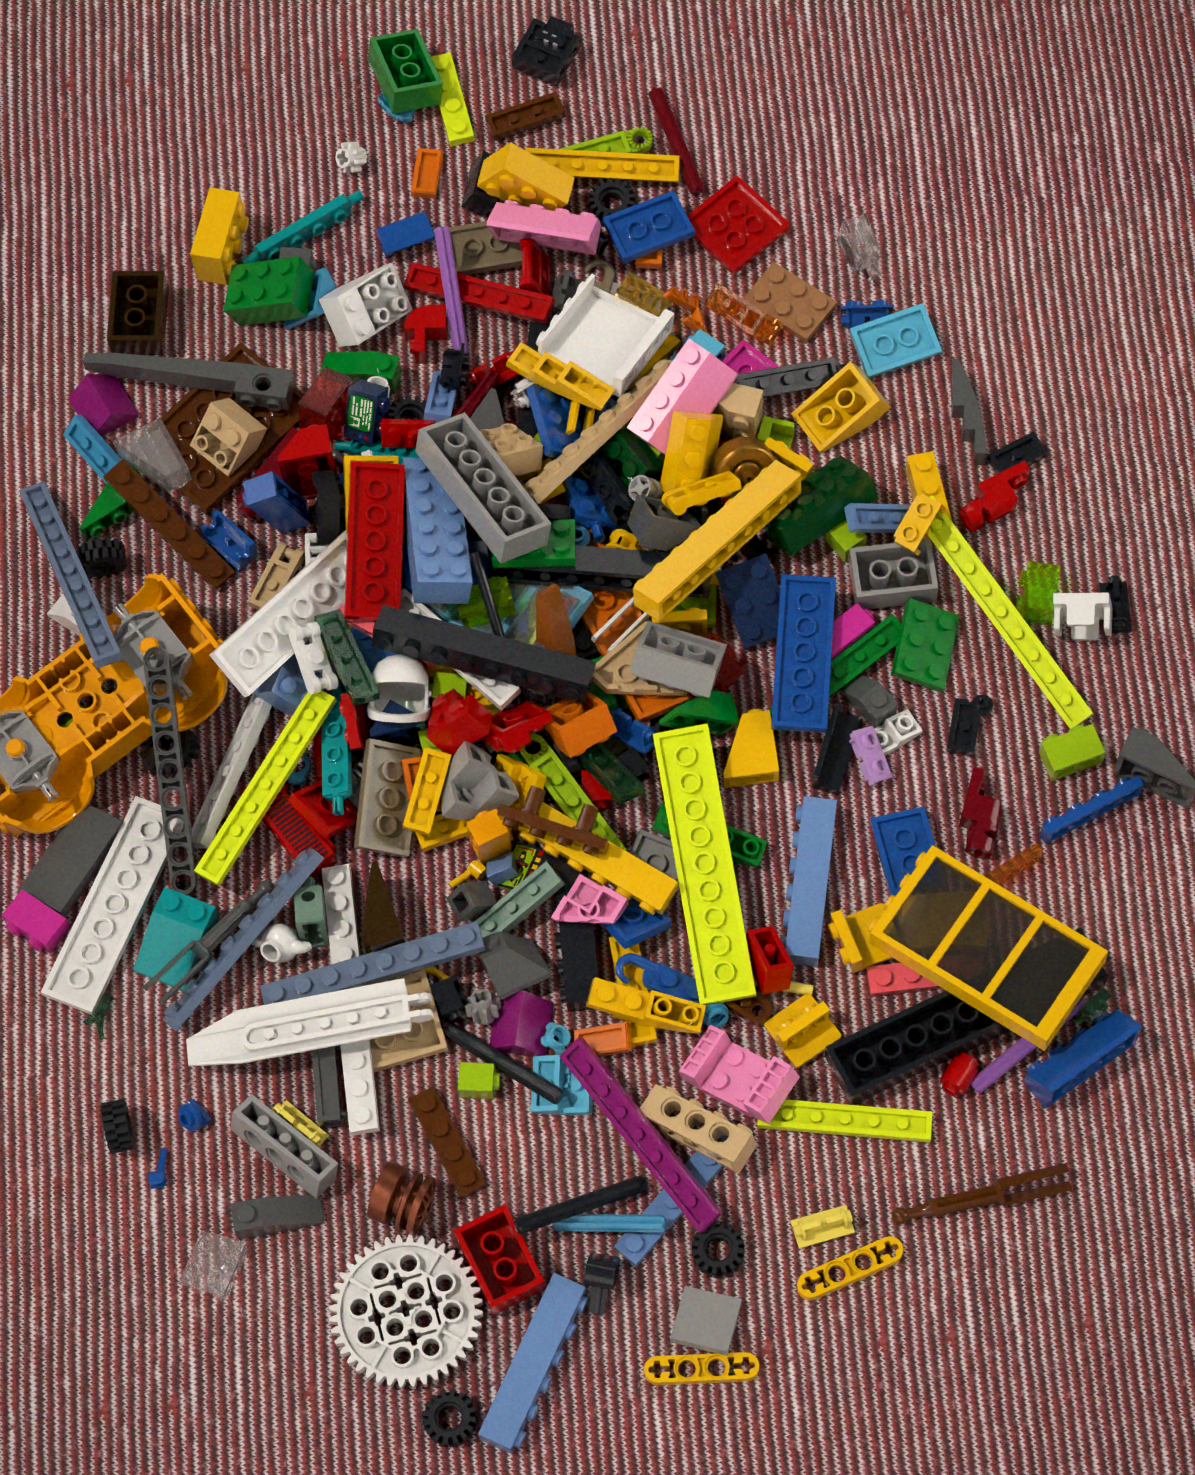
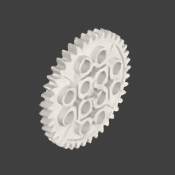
[329,1234,483,1390]

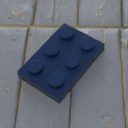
[715,553,780,649]

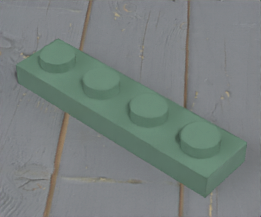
[474,861,565,955]

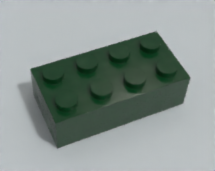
[762,455,878,556]

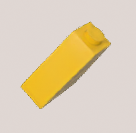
[723,709,779,788]

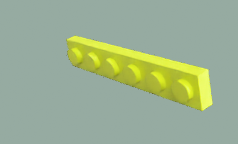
[757,1099,932,1143]

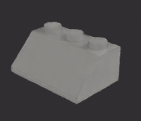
[629,621,727,698]

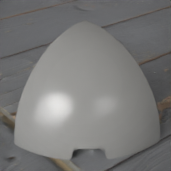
[441,741,519,820]

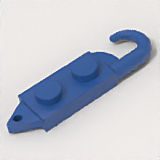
[615,953,707,1006]

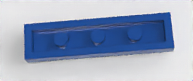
[1040,775,1144,845]

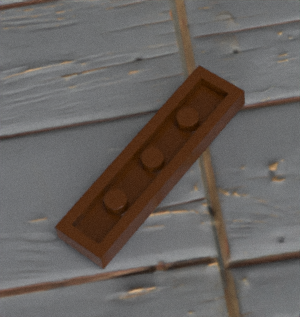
[408,1086,487,1200]

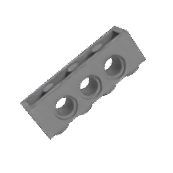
[230,1094,338,1199]

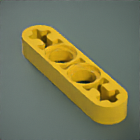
[797,1236,903,1301]
[644,1352,759,1385]

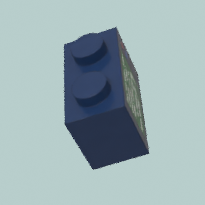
[343,379,390,445]

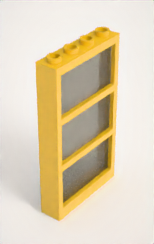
[868,845,1108,1051]

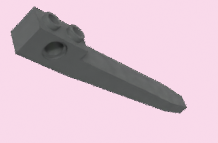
[83,353,295,411]

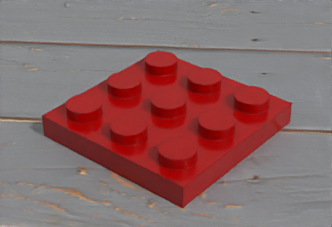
[687,175,790,276]

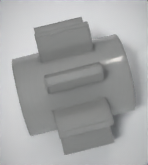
[465,989,501,1025]

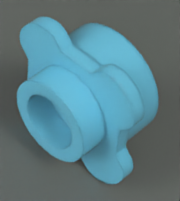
[541,1022,571,1055]

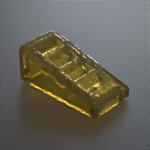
[615,271,672,317]

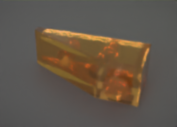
[703,282,784,346]

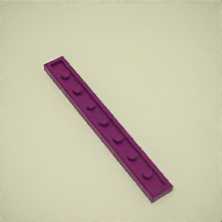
[559,1037,723,1233]

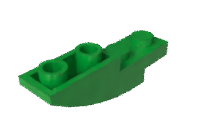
[651,803,767,867]

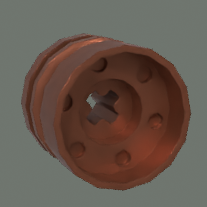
[367,1161,437,1236]

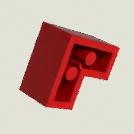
[426,688,493,756]

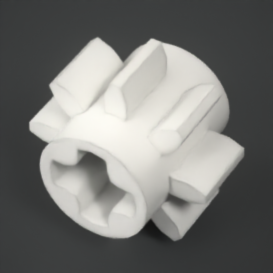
[335,141,367,173]

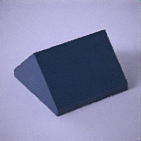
[369,699,426,746]

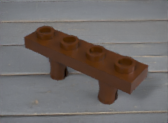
[497,786,610,857]

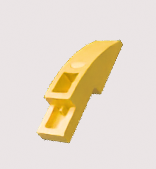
[586,977,706,1034]

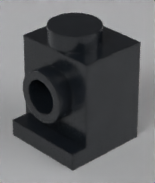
[430,975,467,1024]

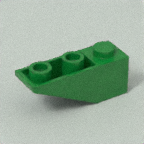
[80,464,141,541]

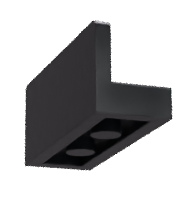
[812,703,861,796]

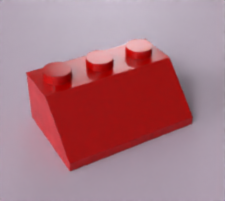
[277,424,338,498]

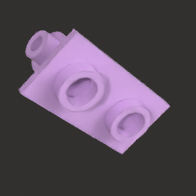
[849,726,893,786]

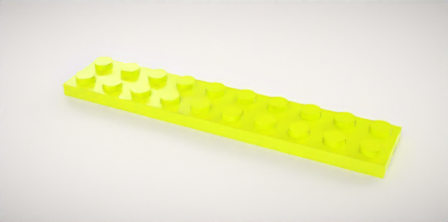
[653,723,757,1005]

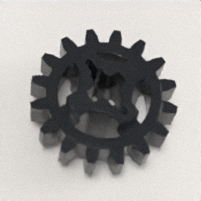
[139,729,200,778]

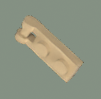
[248,542,305,610]

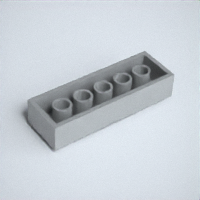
[415,412,551,563]

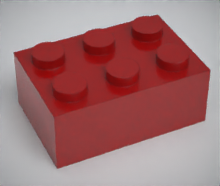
[453,1204,546,1316]

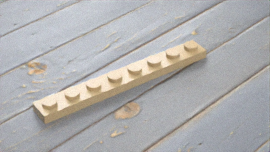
[524,360,672,504]

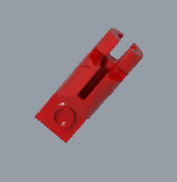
[959,461,1030,533]

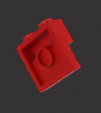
[480,700,553,753]

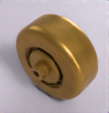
[710,436,775,500]

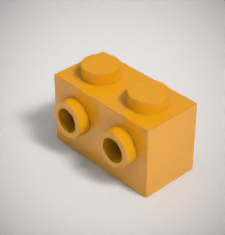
[466,808,514,865]

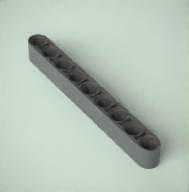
[143,647,198,894]

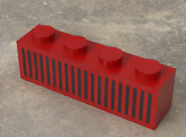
[243,784,337,878]

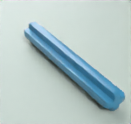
[553,1214,667,1232]

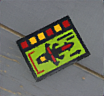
[496,842,547,892]

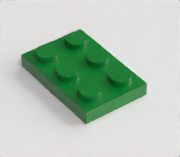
[492,519,576,568]
[891,598,959,692]

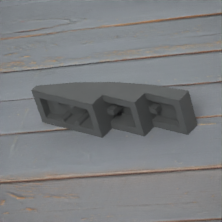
[951,358,986,465]

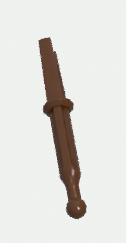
[891,1163,1072,1224]

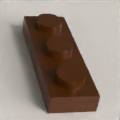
[485,92,566,141]

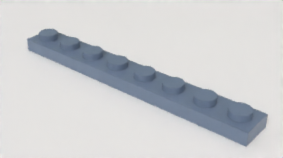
[162,848,324,1031]
[260,921,486,1005]

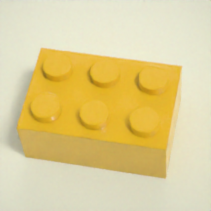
[477,142,575,211]
[190,187,249,285]

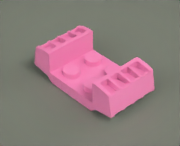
[679,1025,800,1124]

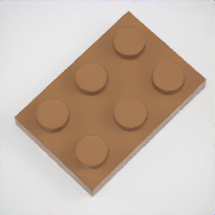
[743,262,837,344]

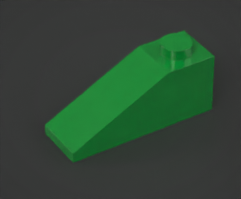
[319,351,402,394]
[659,690,739,736]

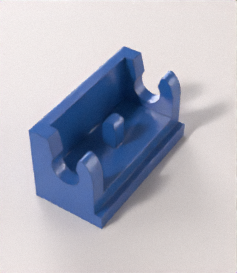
[377,211,435,258]
[201,510,258,572]

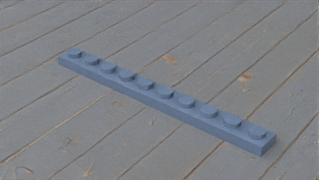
[19,482,123,669]

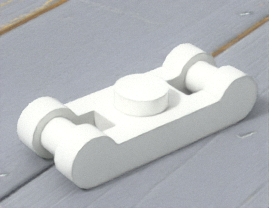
[288,622,338,694]

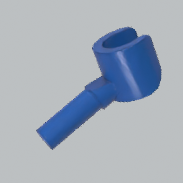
[148,1148,168,1189]

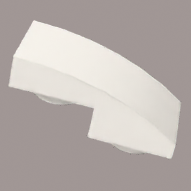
[874,709,923,756]

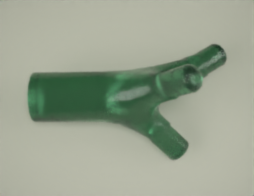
[83,994,114,1040]

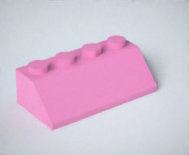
[486,200,601,255]
[627,339,738,455]

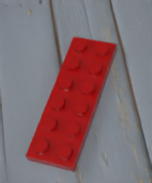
[344,461,405,621]

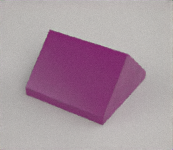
[68,374,139,436]
[489,991,554,1057]

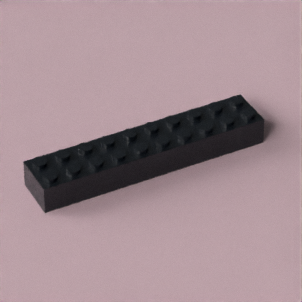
[825,927,1108,1105]

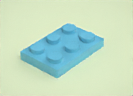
[849,303,942,379]

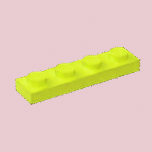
[431,52,475,147]

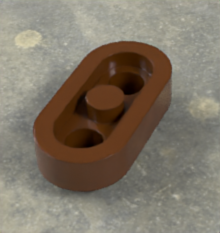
[723,991,772,1026]

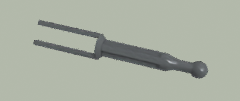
[143,880,274,1006]

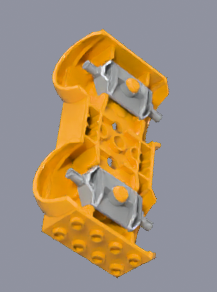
[0,573,228,838]

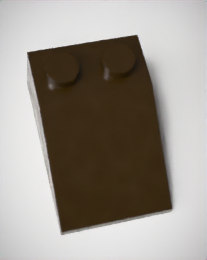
[360,861,405,954]

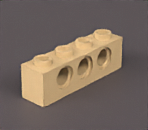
[640,1084,757,1174]

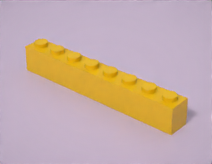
[633,460,801,621]

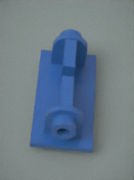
[840,300,894,328]
[610,708,656,754]

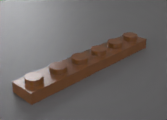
[103,459,235,592]

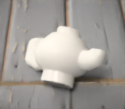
[251,923,312,962]

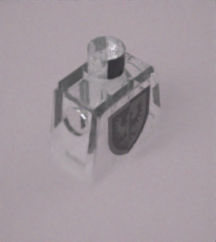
[836,213,881,281]

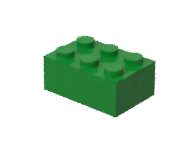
[368,29,443,114]
[223,256,314,326]

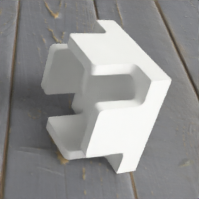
[1053,593,1113,641]

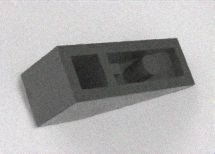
[230,1195,325,1240]

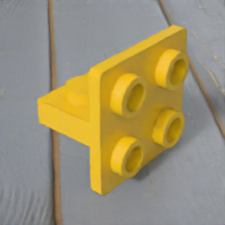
[764,993,842,1069]

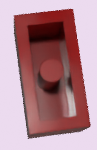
[746,926,794,994]

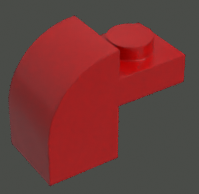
[404,304,448,364]

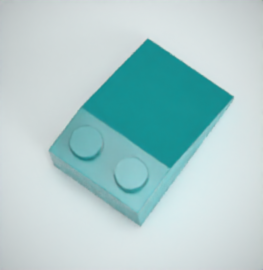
[133,887,220,991]

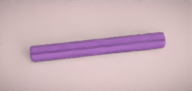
[434,226,469,354]
[971,997,1087,1093]

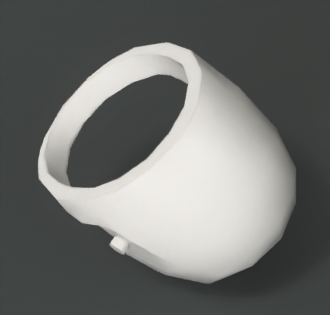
[367,654,431,723]

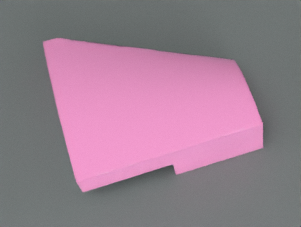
[551,874,629,924]

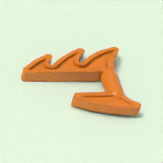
[664,286,711,336]

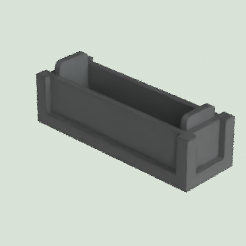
[312,1045,348,1129]

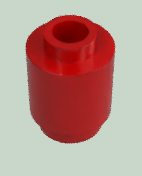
[939,1052,979,1097]

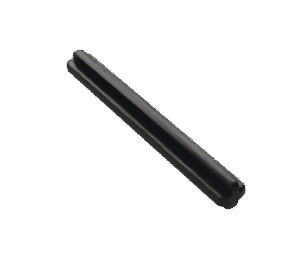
[443,1023,564,1104]
[514,1175,647,1234]

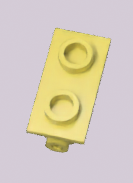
[272,1100,329,1147]
[790,1205,855,1249]

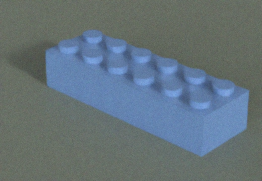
[402,458,473,604]

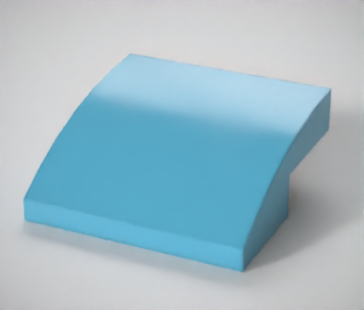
[531,1055,593,1115]

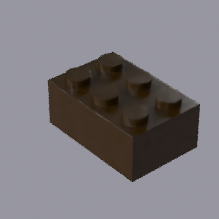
[107,271,169,355]

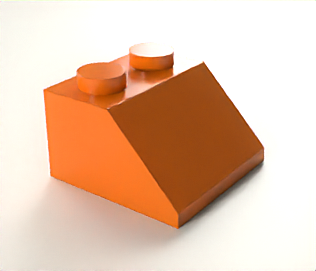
[544,692,617,758]

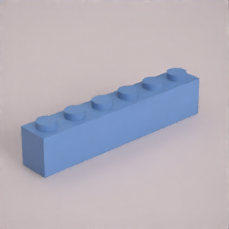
[781,796,837,967]
[478,1273,589,1454]

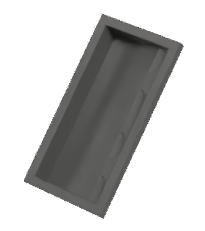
[17,805,123,918]

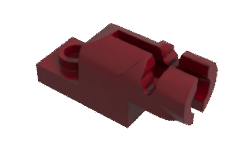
[959,766,1002,859]

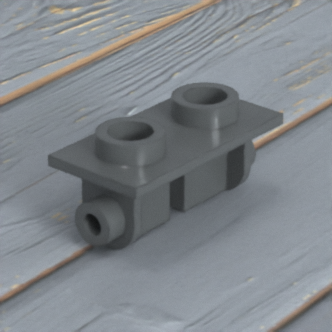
[548,270,582,323]

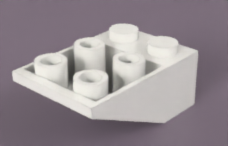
[319,263,413,347]

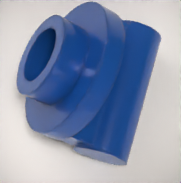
[178,1098,212,1131]

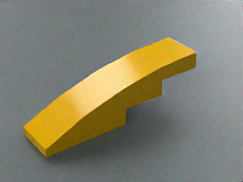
[506,342,615,411]

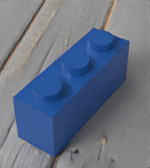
[243,472,311,534]

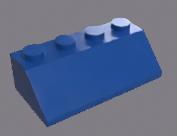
[1024,1009,1142,1109]

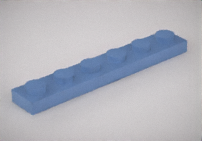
[614,1118,737,1267]

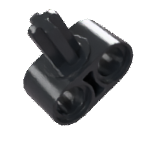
[584,1253,620,1315]

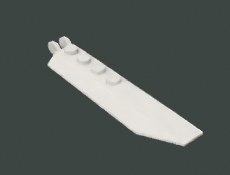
[186,978,434,1066]

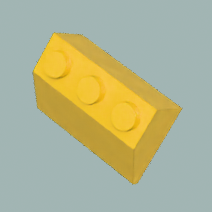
[660,410,723,492]

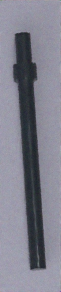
[469,551,525,705]

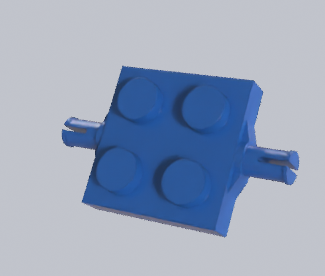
[562,470,616,543]

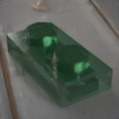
[1072,988,1111,1025]

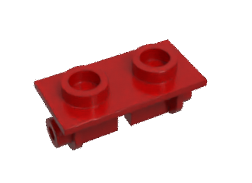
[467,351,520,388]

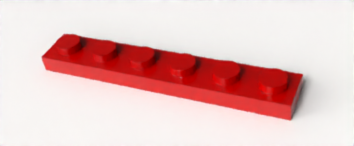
[403,262,556,324]

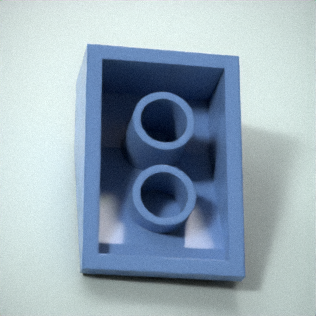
[254,641,324,717]

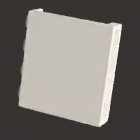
[536,274,674,397]

